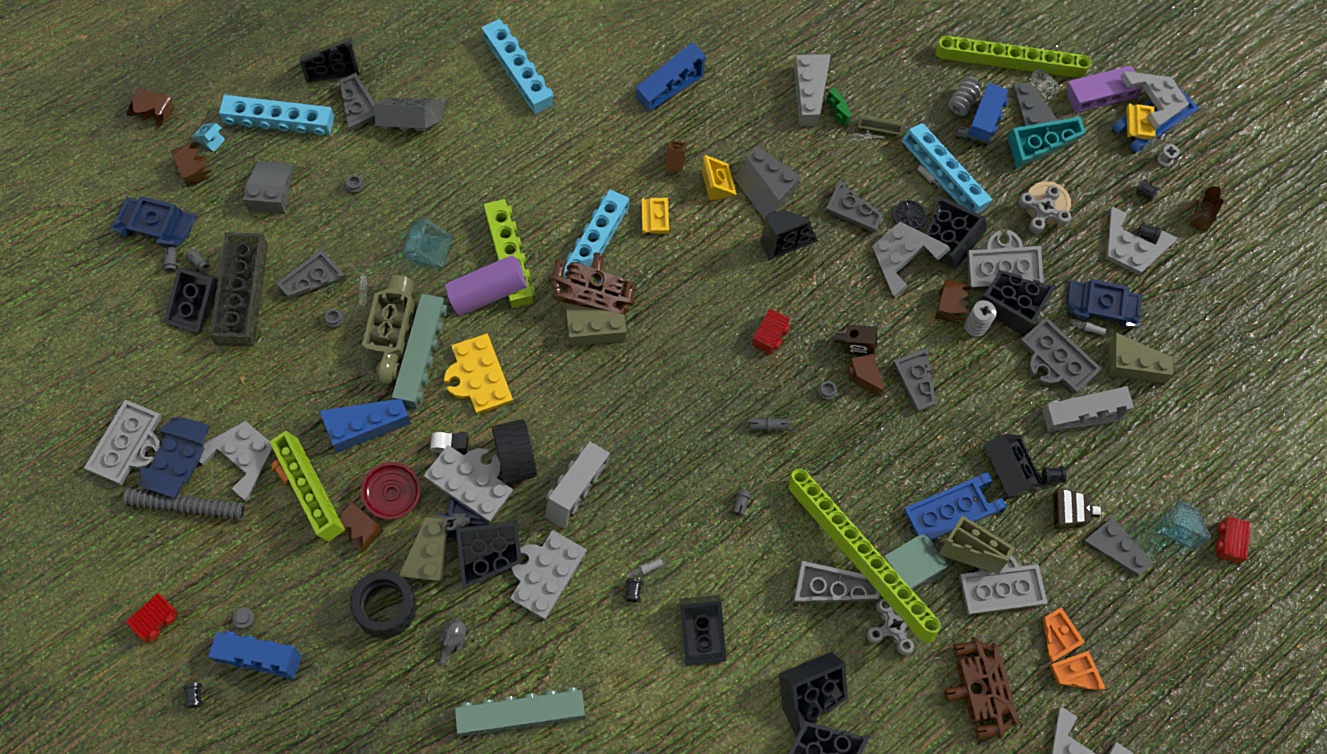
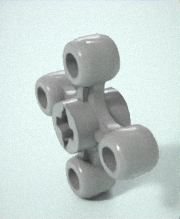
[1019,185,1071,234]
[866,598,917,656]

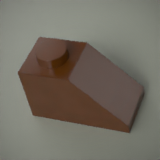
[665,140,687,174]
[847,354,884,396]

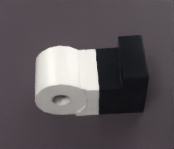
[430,432,469,455]

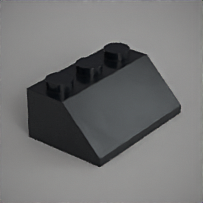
[984,434,1045,497]

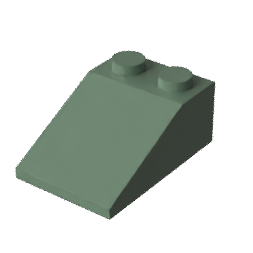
[883,534,948,589]

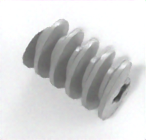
[949,77,981,116]
[964,300,996,337]

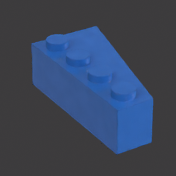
[636,42,706,112]
[320,399,411,453]
[208,631,302,679]

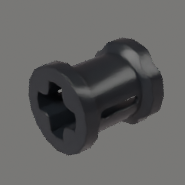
[1136,179,1160,202]
[1136,221,1160,243]
[1041,466,1066,484]
[623,578,644,603]
[183,683,204,708]

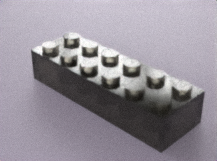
[210,232,268,346]

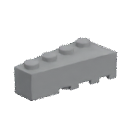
[794,54,831,126]
[1042,386,1134,432]
[544,442,610,529]
[792,561,880,604]

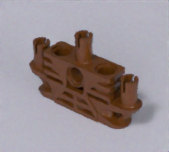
[548,252,636,316]
[944,637,1018,740]

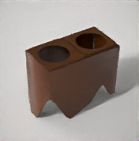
[126,88,174,128]
[171,142,211,187]
[1189,186,1225,232]
[935,279,972,323]
[339,502,383,553]

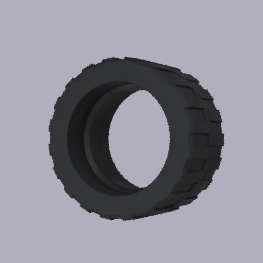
[492,419,537,484]
[350,570,417,639]

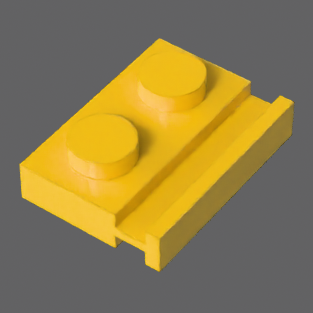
[1127,103,1155,140]
[641,198,669,234]

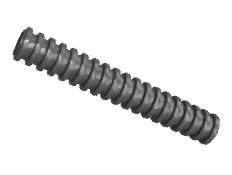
[123,488,245,521]

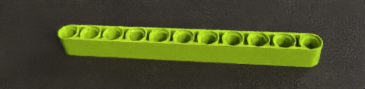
[788,469,941,643]

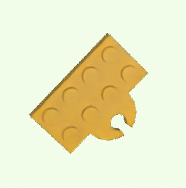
[444,333,513,415]

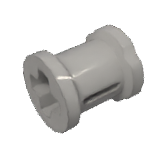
[1157,144,1179,167]

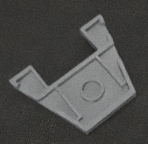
[1120,71,1189,129]
[1106,207,1177,275]
[872,222,950,298]
[199,421,274,502]
[1050,706,1133,754]

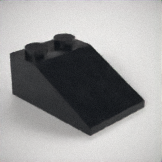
[164,267,223,333]
[679,595,727,665]

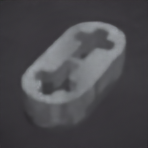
[1030,69,1060,99]

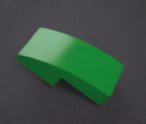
[826,87,851,127]

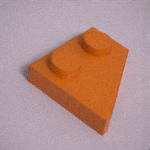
[1043,607,1085,663]
[1049,651,1105,691]

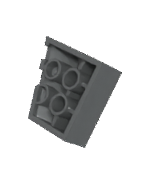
[374,97,446,131]
[734,146,801,222]

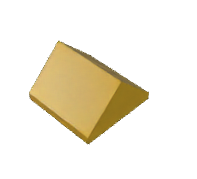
[701,155,737,201]

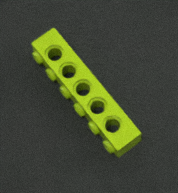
[484,199,536,309]
[270,430,345,542]

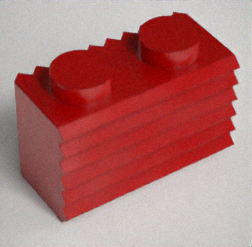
[752,308,791,354]
[1215,516,1251,564]
[125,593,179,643]

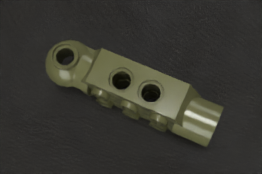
[362,275,417,386]

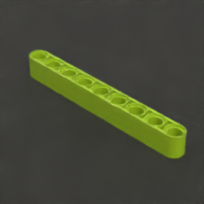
[935,36,1092,78]

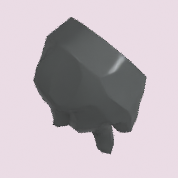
[439,619,467,665]

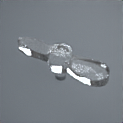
[851,130,884,142]

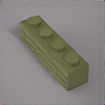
[858,115,904,135]

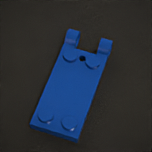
[1112,87,1199,153]
[903,472,1007,541]

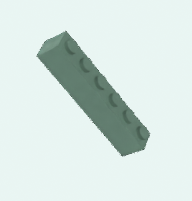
[392,294,448,409]
[455,687,585,737]

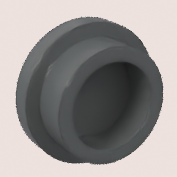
[345,175,364,193]
[324,309,344,328]
[818,381,837,400]
[233,608,254,629]

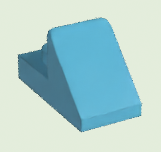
[192,123,225,151]

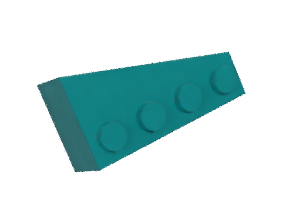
[1007,117,1086,169]

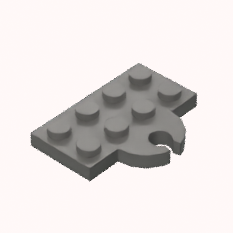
[967,230,1044,287]
[84,400,162,485]
[424,445,513,523]
[510,530,587,620]
[959,555,1048,615]

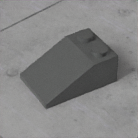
[243,161,294,213]

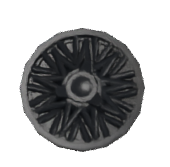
[893,200,927,230]

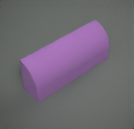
[1067,65,1143,113]
[445,255,527,316]

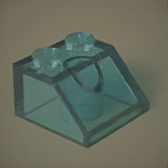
[402,218,453,269]
[1157,501,1211,550]

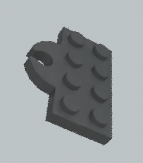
[1020,317,1102,394]

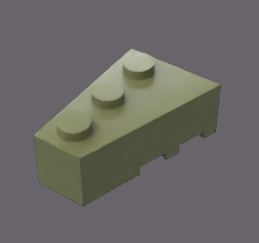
[566,303,626,346]
[1109,333,1173,384]
[400,515,448,581]
[938,515,1015,574]

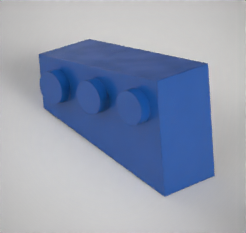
[968,82,1009,142]

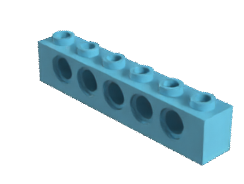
[482,19,554,114]
[219,95,334,135]
[901,123,993,214]
[563,190,629,278]

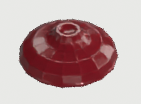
[361,462,421,520]

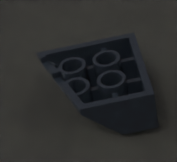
[299,37,360,83]
[925,196,987,269]
[760,210,818,260]
[981,270,1056,336]
[456,520,522,590]
[779,652,848,736]
[787,722,870,754]

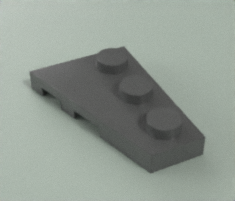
[340,73,375,131]
[1012,82,1058,126]
[825,180,883,233]
[276,250,346,299]
[892,348,936,413]
[1082,517,1154,577]

